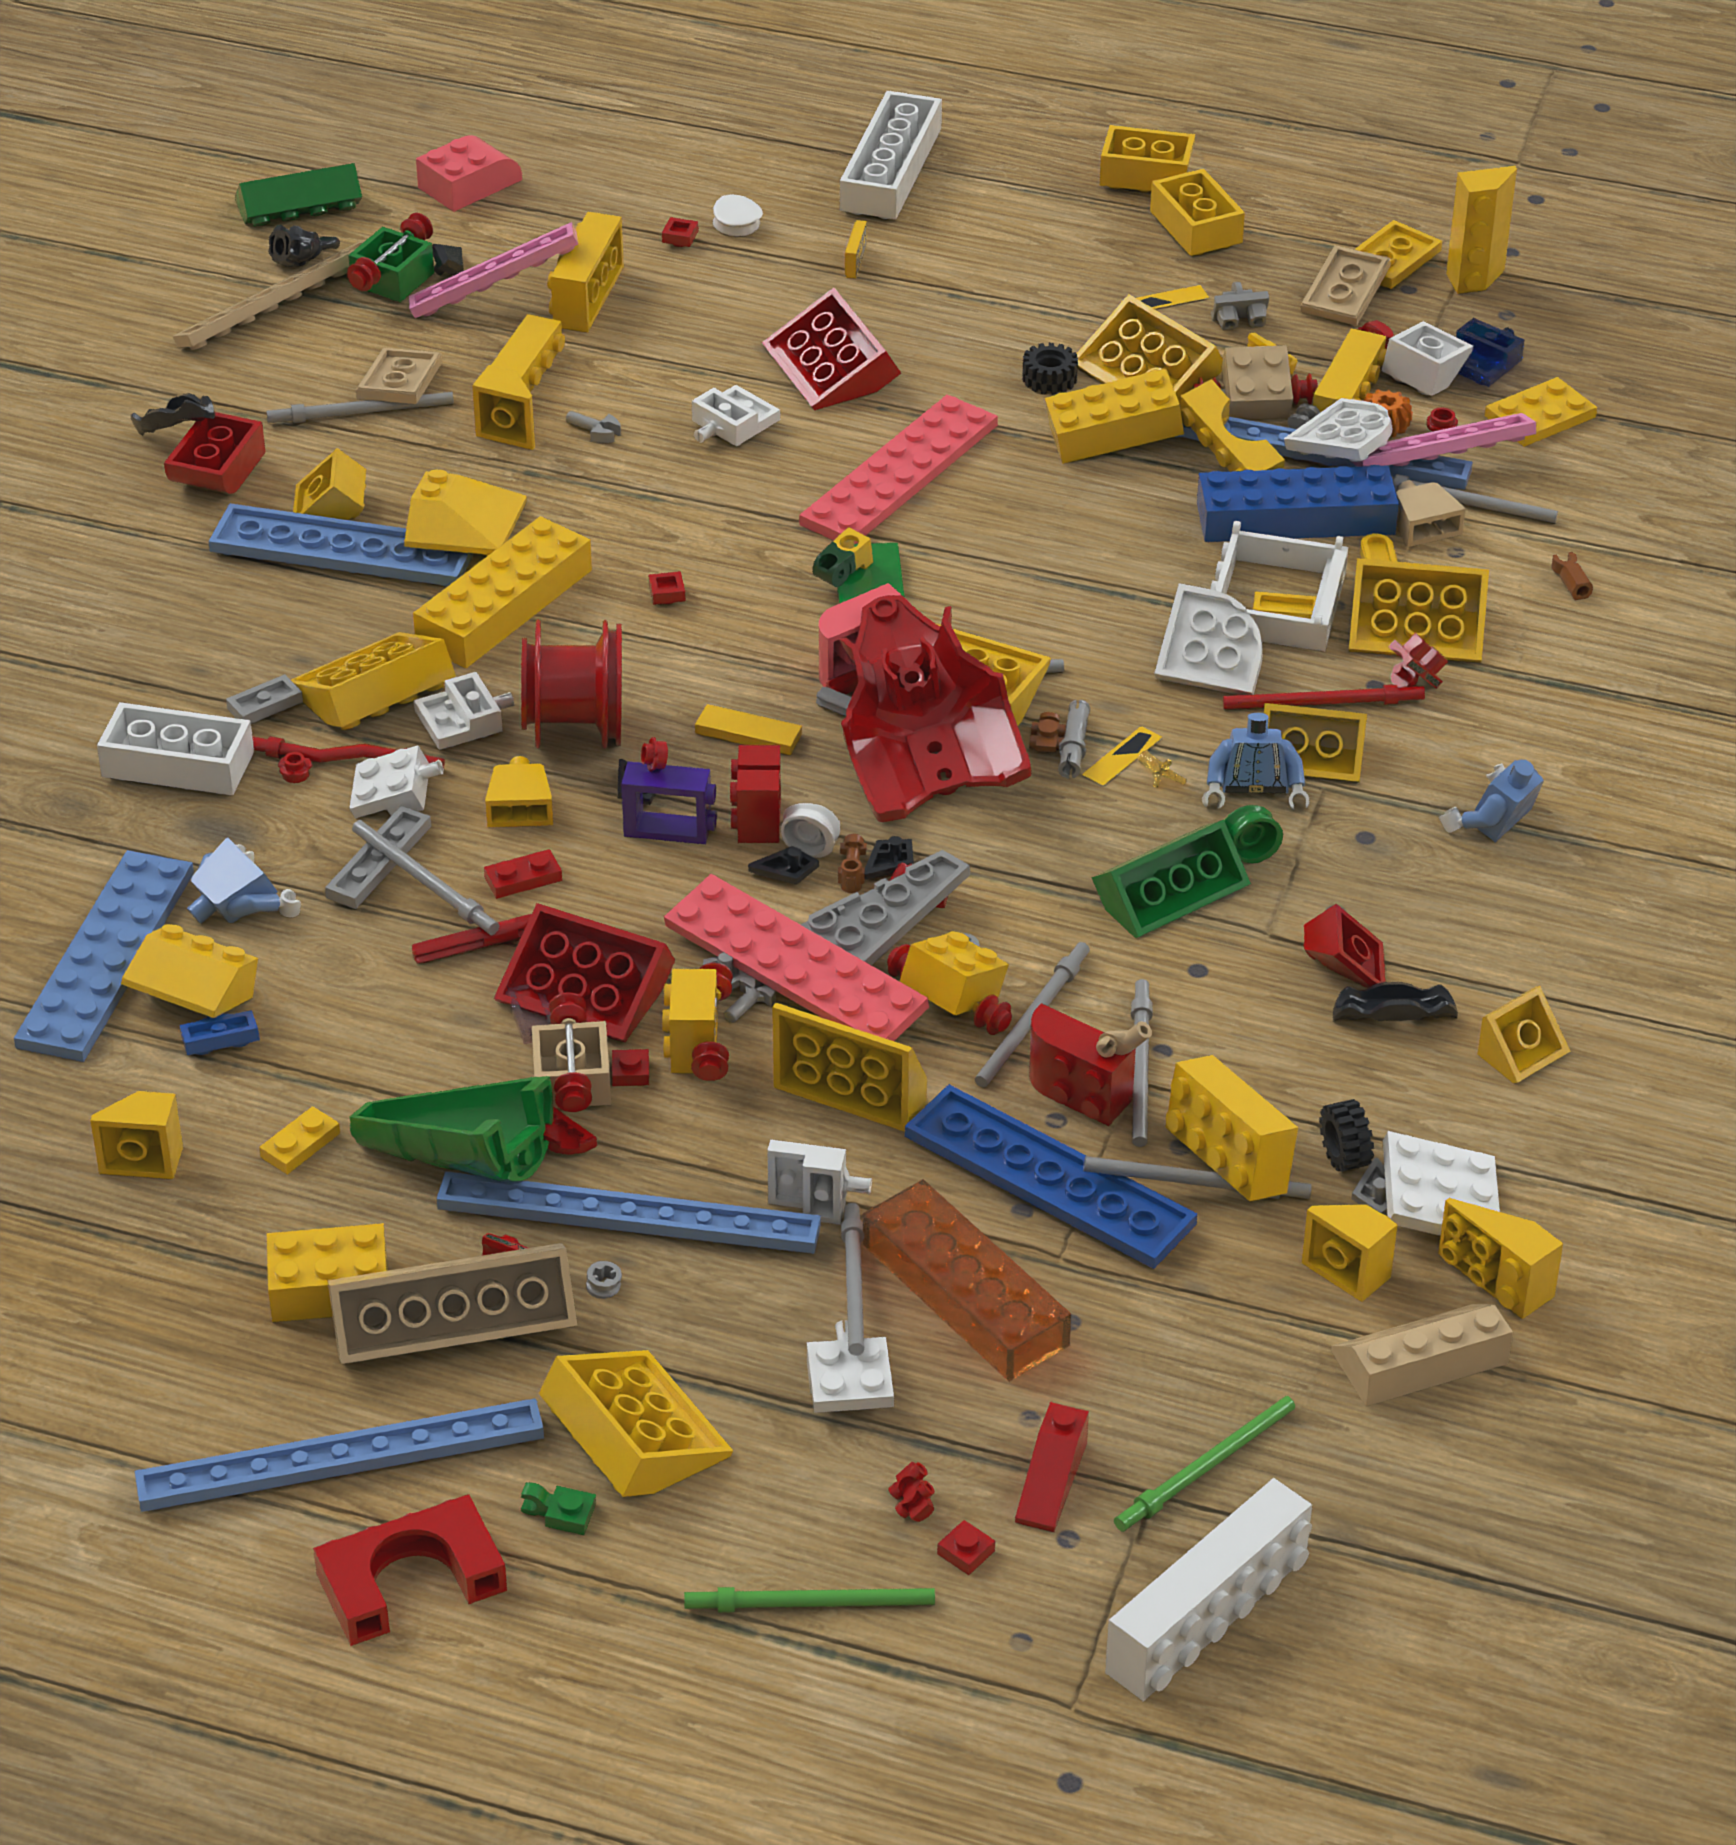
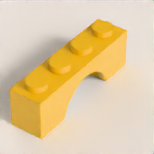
[1180,379,1285,472]

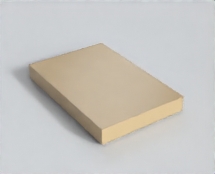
[1300,245,1391,326]
[356,348,442,404]

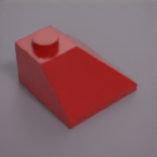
[1303,904,1386,988]

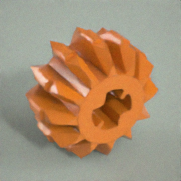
[1362,389,1413,437]

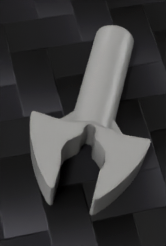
[566,411,621,443]
[724,975,777,1023]

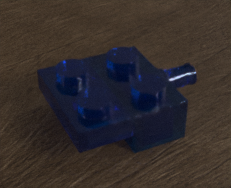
[1456,317,1525,387]

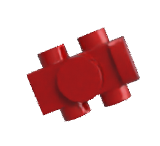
[888,1462,935,1522]

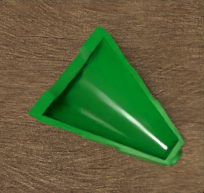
[349,1076,553,1182]

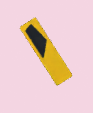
[1121,285,1209,309]
[1083,727,1162,786]

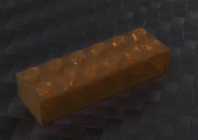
[863,1179,1071,1382]

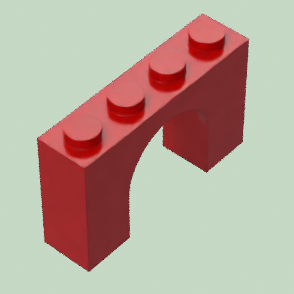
[313,1494,507,1646]

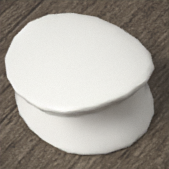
[713,194,763,236]
[781,803,840,858]

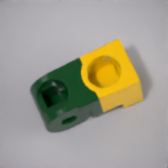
[812,527,873,587]

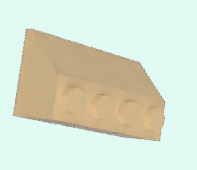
[1331,1304,1513,1406]

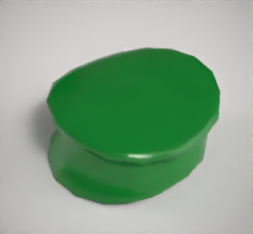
[1224,805,1283,864]

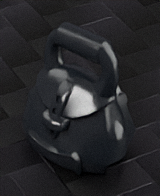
[268,225,340,267]

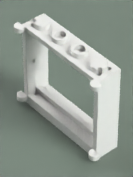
[1210,521,1349,652]

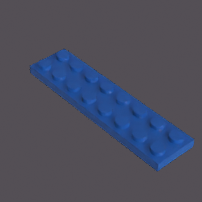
[905,1084,1198,1269]

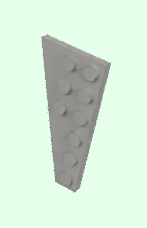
[801,850,970,965]

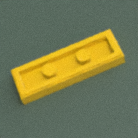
[695,704,802,755]

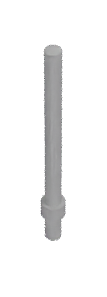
[266,392,454,424]
[1392,474,1558,523]
[352,820,500,935]
[975,942,1090,1087]
[1131,979,1153,1147]
[1083,1156,1311,1199]
[841,1203,864,1356]

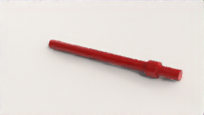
[1223,684,1425,709]

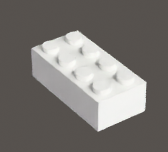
[97,702,254,795]

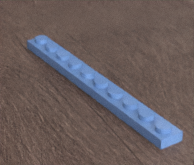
[1175,417,1473,490]
[437,1172,821,1254]
[134,1398,544,1512]

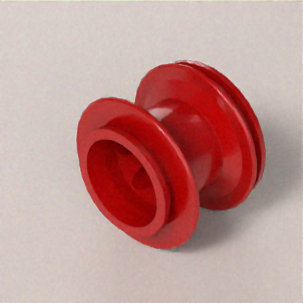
[521,619,622,749]

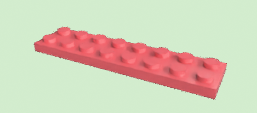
[799,394,998,544]
[664,874,929,1041]

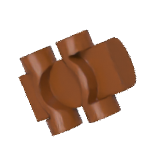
[1029,712,1066,752]

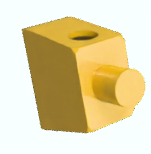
[485,756,553,827]

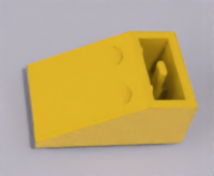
[1438,1198,1563,1319]

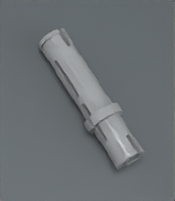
[1058,700,1090,779]

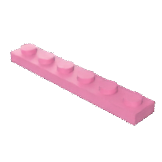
[409,222,578,319]
[1350,413,1536,467]

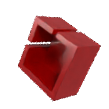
[730,745,781,843]

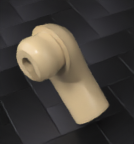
[1096,1021,1152,1057]

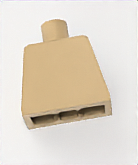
[1396,480,1465,547]

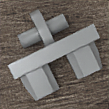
[1211,282,1269,330]

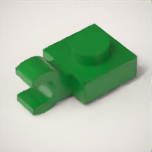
[521,1482,596,1535]

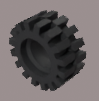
[1022,342,1078,395]
[1319,1099,1374,1172]

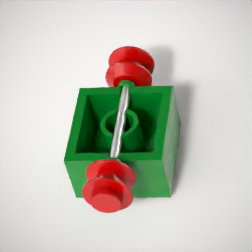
[347,212,434,302]

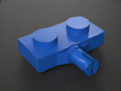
[179,1010,260,1055]

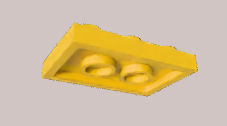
[1354,220,1443,289]
[1484,377,1598,447]

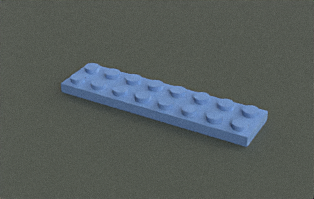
[208,503,474,586]
[14,850,194,1062]

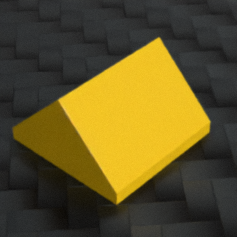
[1477,986,1571,1084]

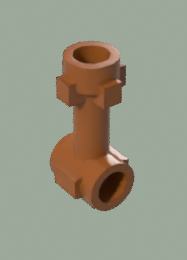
[838,833,867,893]

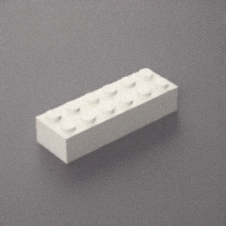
[840,91,942,219]
[1105,1478,1312,1701]

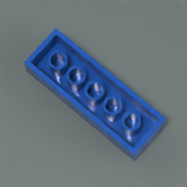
[1197,465,1399,542]

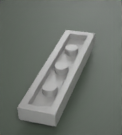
[325,806,431,909]

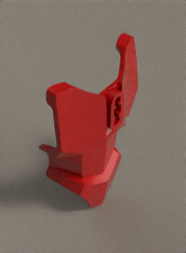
[840,595,1032,822]

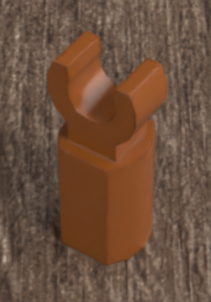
[1551,552,1593,600]

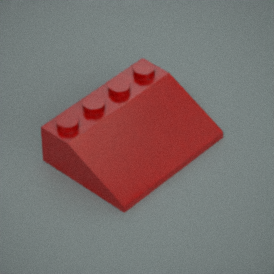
[761,288,901,411]
[494,903,675,1043]

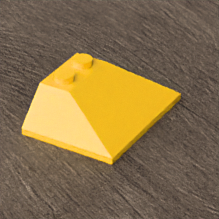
[404,470,527,555]

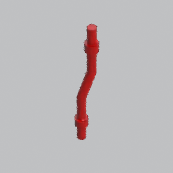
[252,736,445,768]

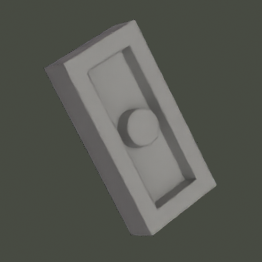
[226,674,303,724]

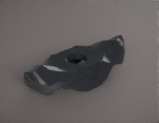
[131,393,215,436]
[1333,982,1458,1022]

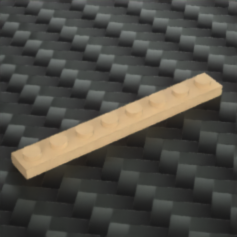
[173,240,366,350]

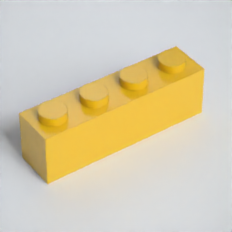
[491,314,565,392]
[1313,328,1387,412]

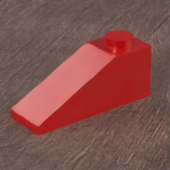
[1015,1402,1089,1532]

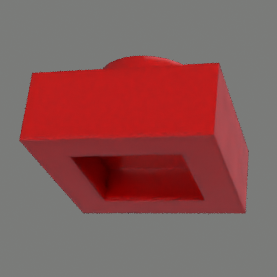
[662,217,699,247]
[648,571,686,605]
[612,1049,649,1086]
[937,1520,996,1575]

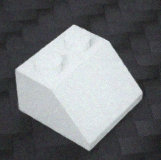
[1382,321,1473,396]

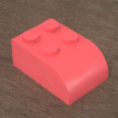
[416,135,522,212]
[819,583,911,687]

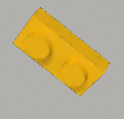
[259,1106,340,1175]

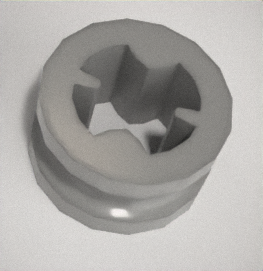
[586,1261,622,1299]

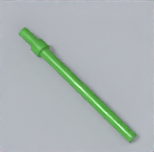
[1114,1396,1295,1532]
[684,1587,935,1613]

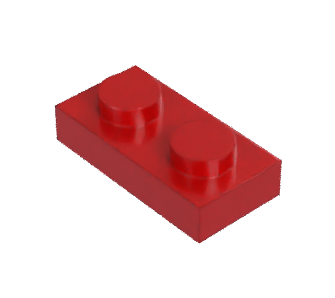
[484,849,563,899]

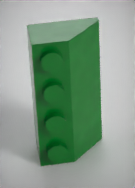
[235,163,362,226]
[1091,819,1251,938]

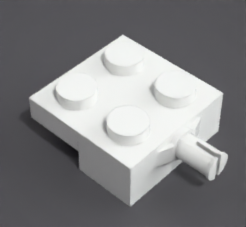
[692,385,780,447]
[414,672,514,750]
[349,745,444,819]
[767,1140,872,1225]
[807,1320,894,1413]

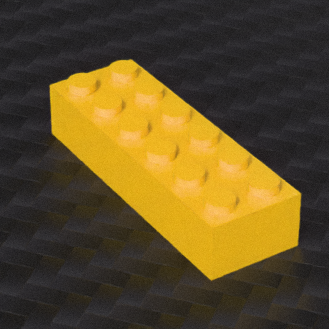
[413,516,592,669]

